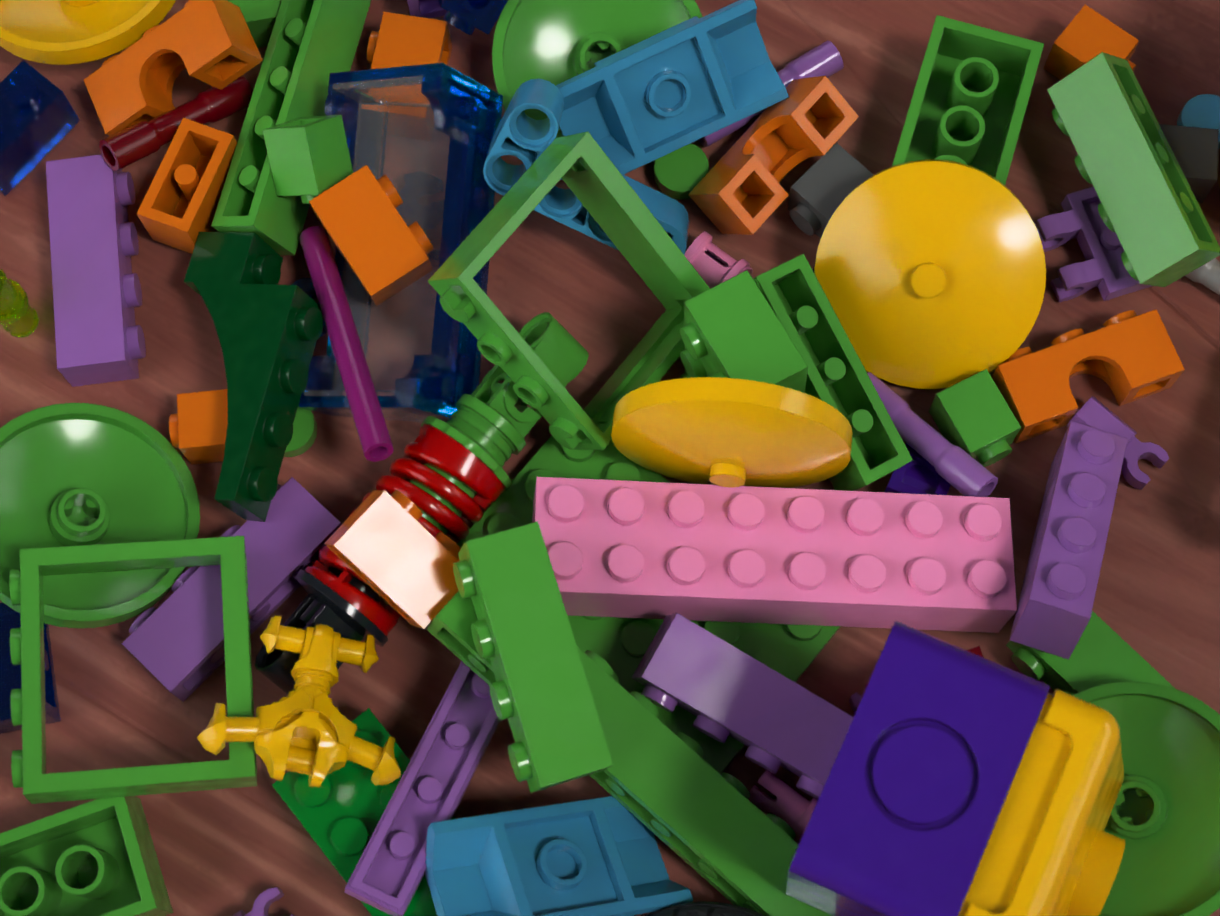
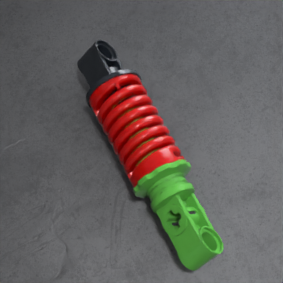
[255,312,589,694]

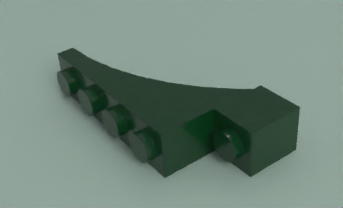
[184,232,323,522]

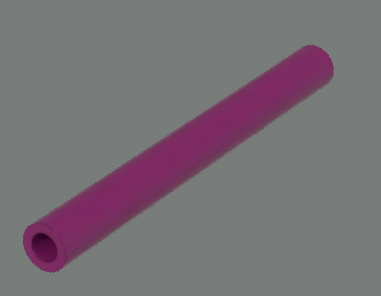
[300,226,394,462]

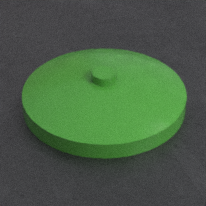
[492,0,703,138]
[0,403,200,629]
[1073,681,1220,916]

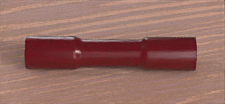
[99,76,253,171]

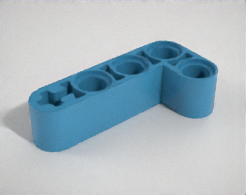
[483,79,689,254]

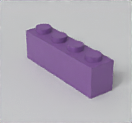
[46,154,146,387]
[1010,421,1128,660]
[122,477,342,702]
[631,613,854,800]

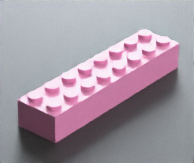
[532,477,1017,633]

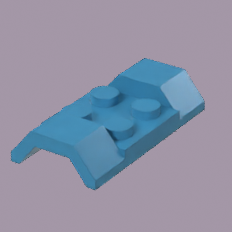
[556,0,789,175]
[425,796,693,916]

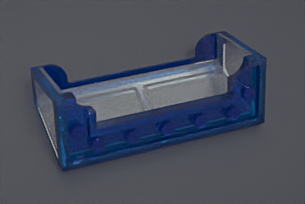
[299,63,503,422]

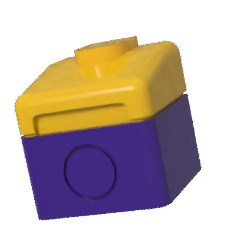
[786,621,1126,916]

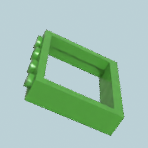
[428,131,710,450]
[9,536,258,804]

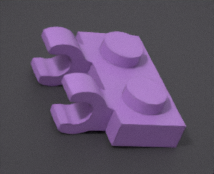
[1036,187,1151,302]

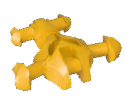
[197,616,401,787]

